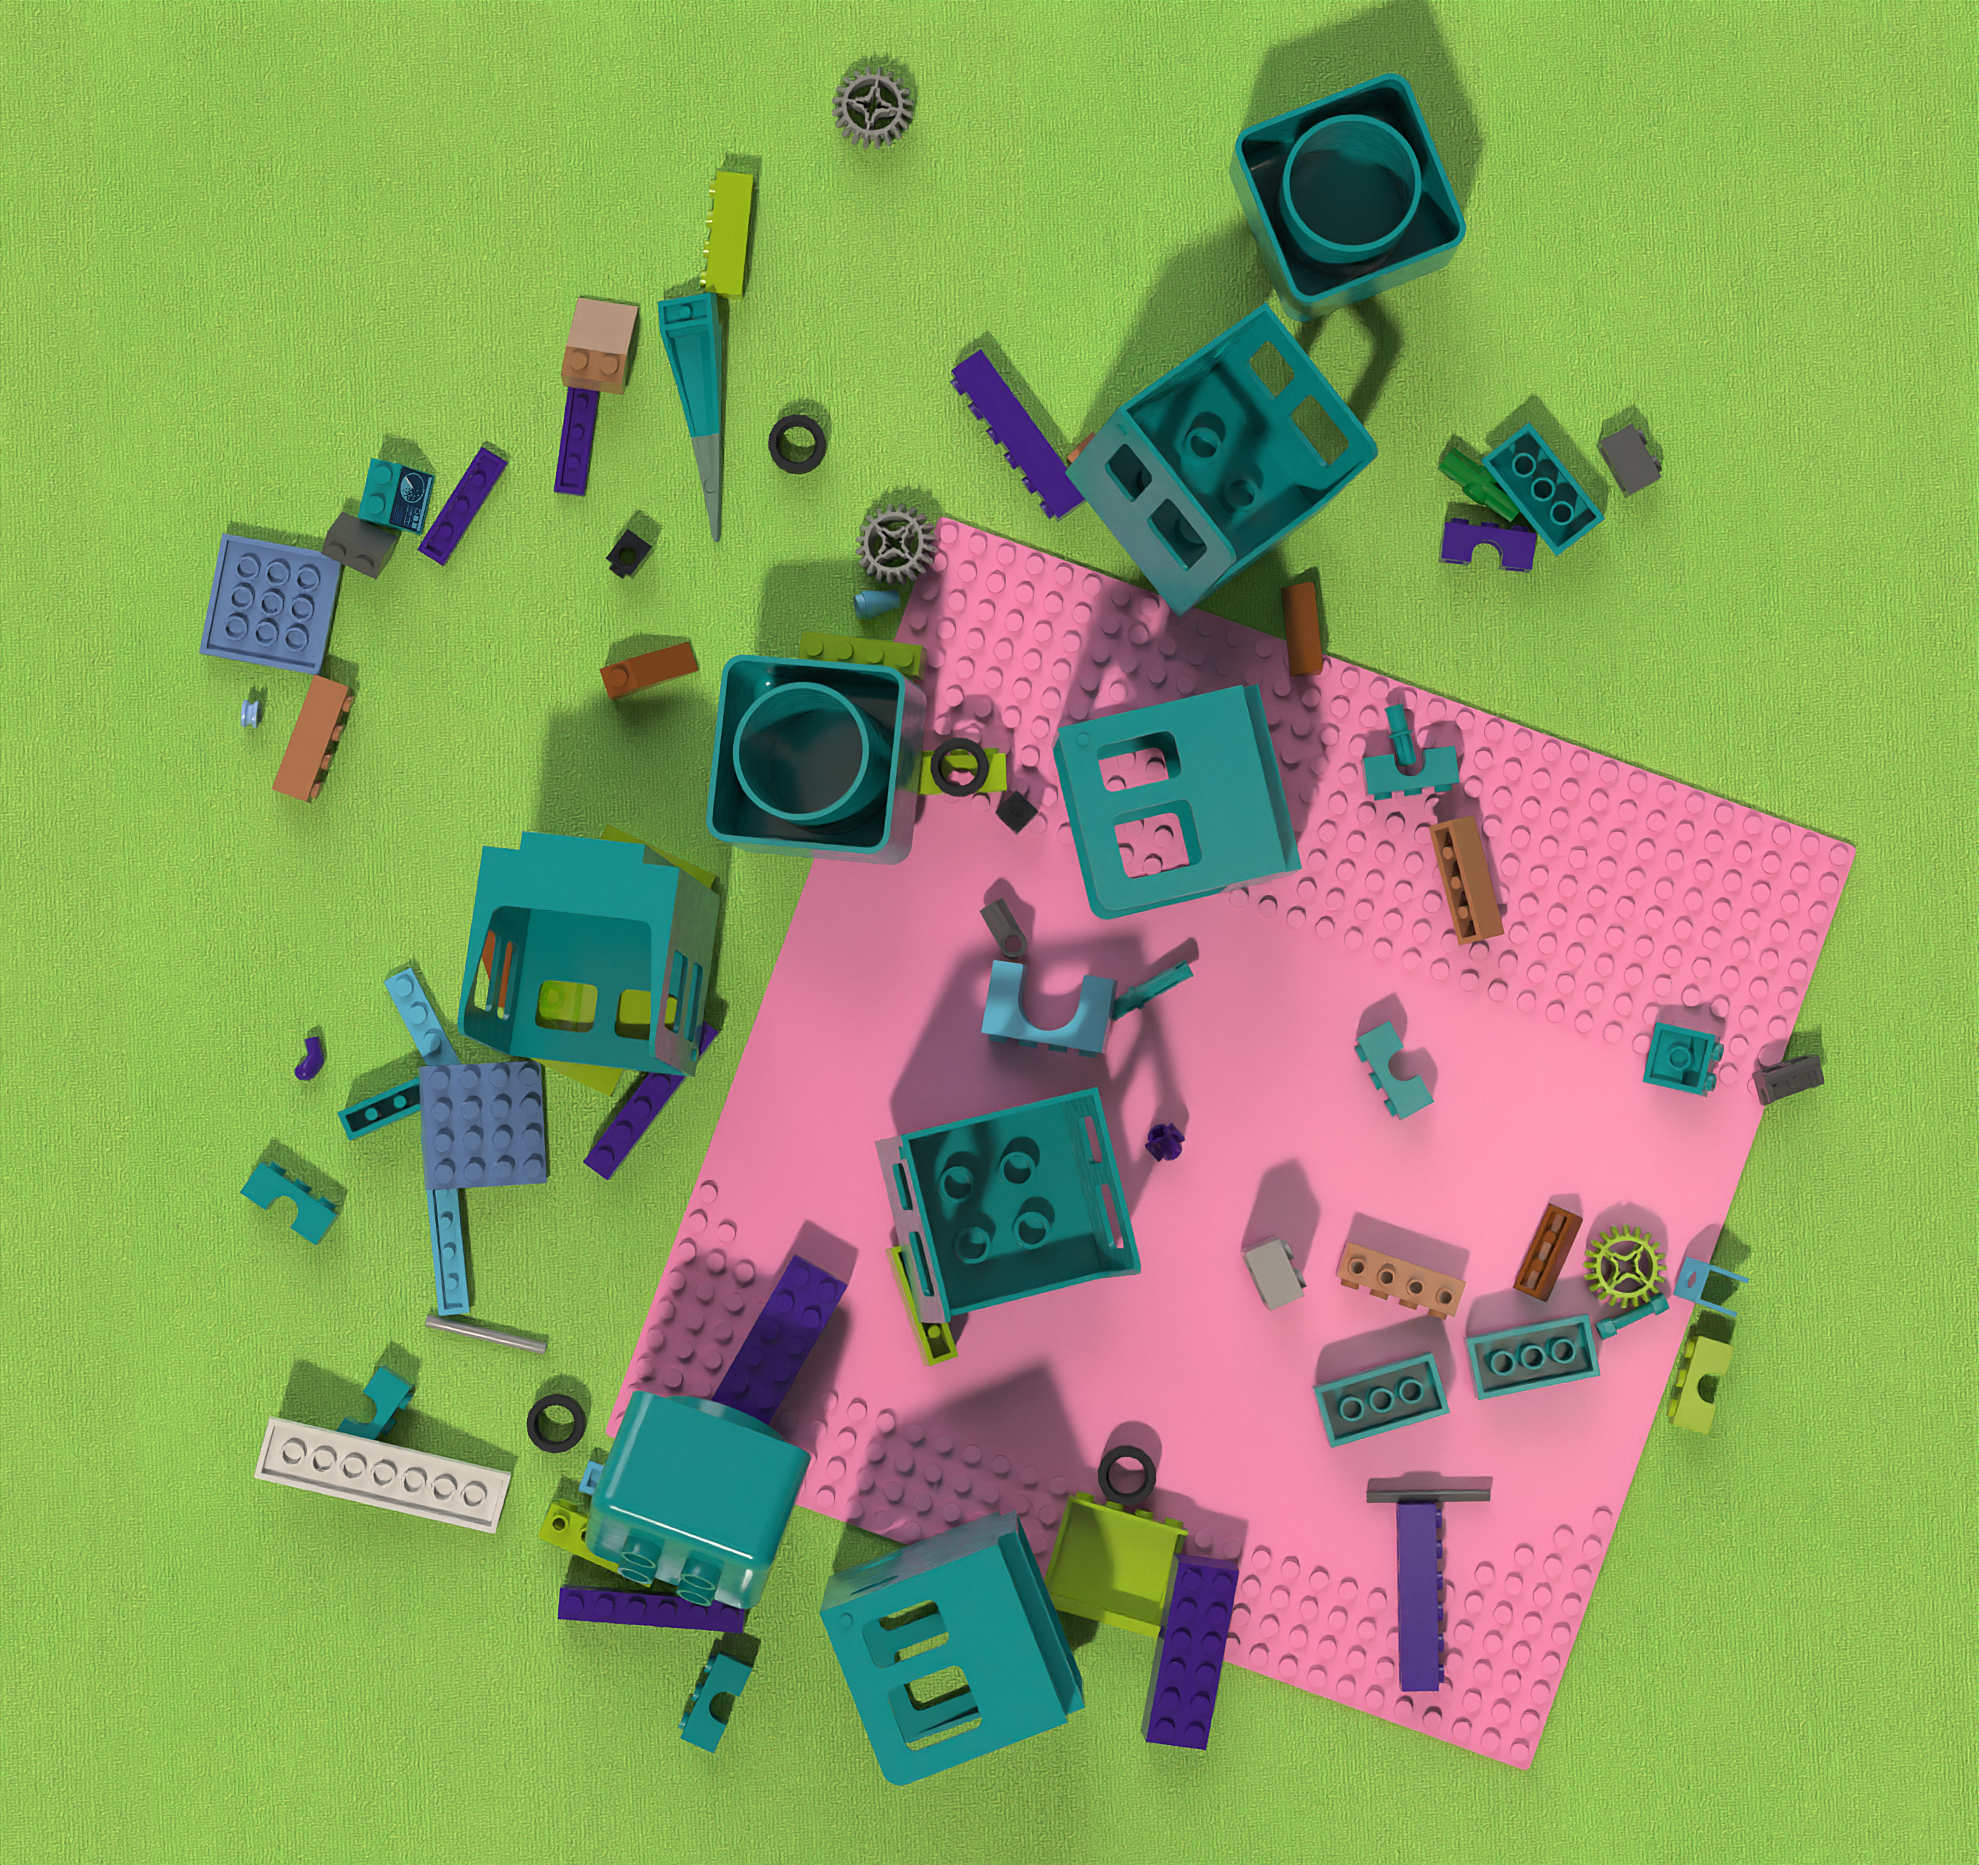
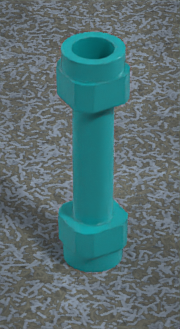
[1595,1292,1670,1340]

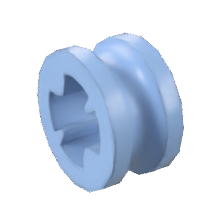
[241,700,261,728]

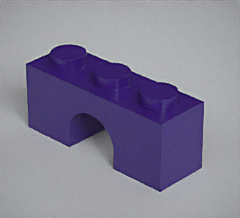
[1438,518,1537,573]

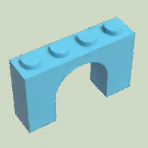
[981,960,1118,1058]

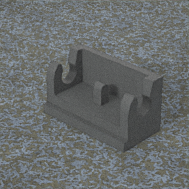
[1752,1053,1824,1106]

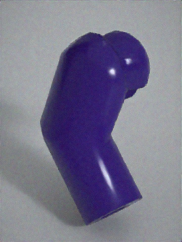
[294,1036,325,1081]

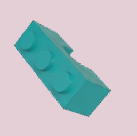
[1361,746,1460,801]
[1353,1021,1434,1120]
[240,1160,340,1245]
[336,1365,414,1441]
[678,1650,754,1754]

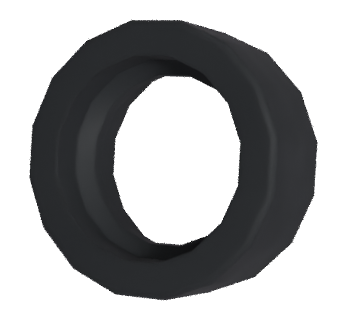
[768,414,826,475]
[930,738,989,797]
[526,1393,586,1453]
[1098,1445,1156,1505]

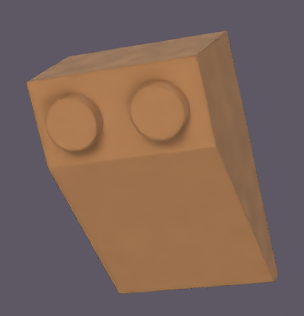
[561,298,638,395]

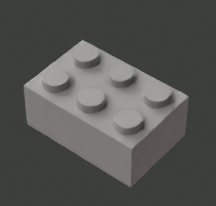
[1240,1236,1307,1311]

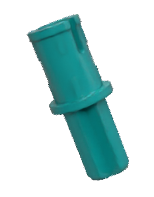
[1384,704,1416,766]

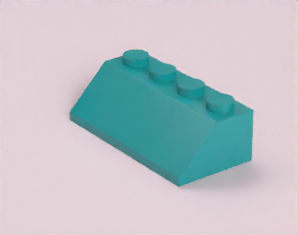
[1481,422,1605,557]

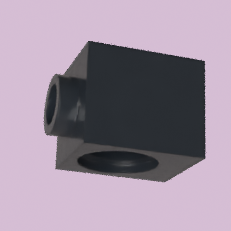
[606,529,655,580]
[995,790,1039,835]

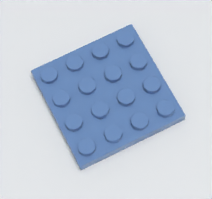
[199,533,343,676]
[419,1061,547,1190]

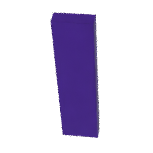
[554,387,599,497]
[417,447,508,566]

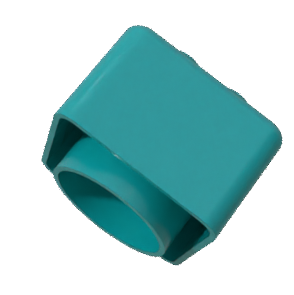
[1229,73,1466,322]
[706,655,927,865]
[585,1391,811,1609]

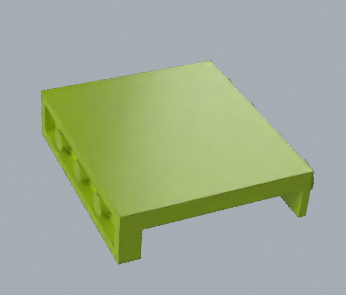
[1044,1491,1188,1639]

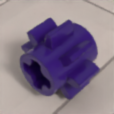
[1145,1123,1185,1162]

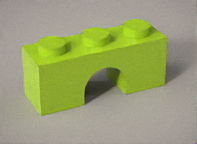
[917,748,1007,796]
[1666,1334,1734,1435]

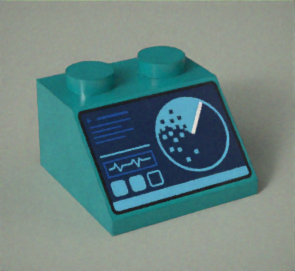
[358,458,436,535]

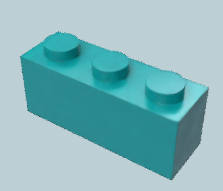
[337,1077,421,1141]

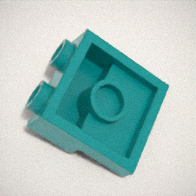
[1642,1022,1724,1097]

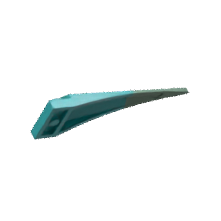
[658,292,722,542]

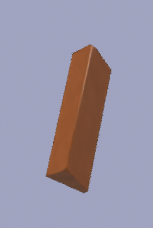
[1281,582,1323,677]
[1512,1204,1583,1302]

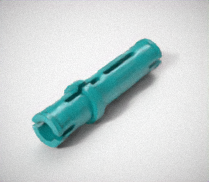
[1112,959,1194,1021]

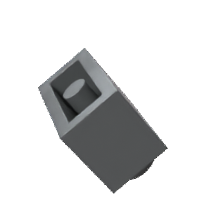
[1596,424,1662,498]
[321,511,397,579]

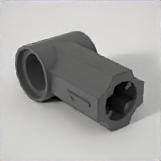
[979,898,1028,960]

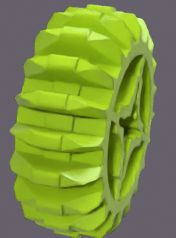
[1583,1224,1667,1308]

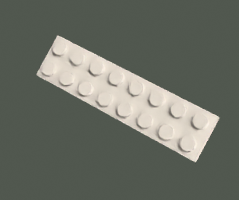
[254,1416,511,1534]

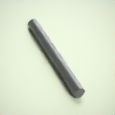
[1366,1489,1490,1503]

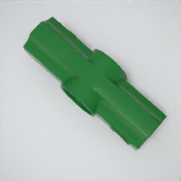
[1437,447,1520,523]

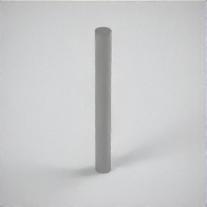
[425,1315,547,1355]

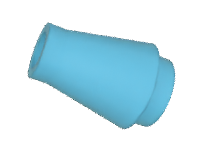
[853,590,900,621]

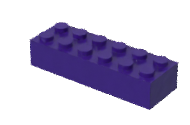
[711,1254,849,1425]
[1141,1553,1239,1750]

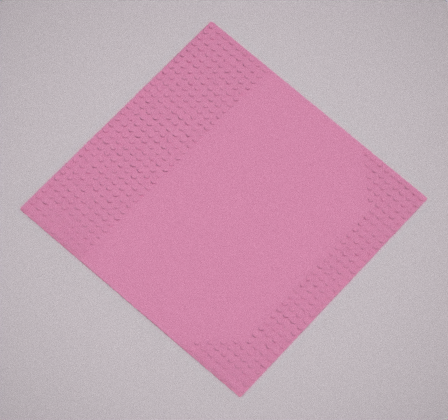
[606,517,1856,1770]

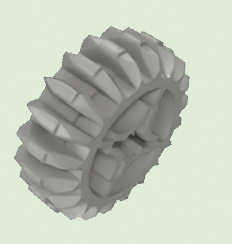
[832,66,914,150]
[856,503,938,586]

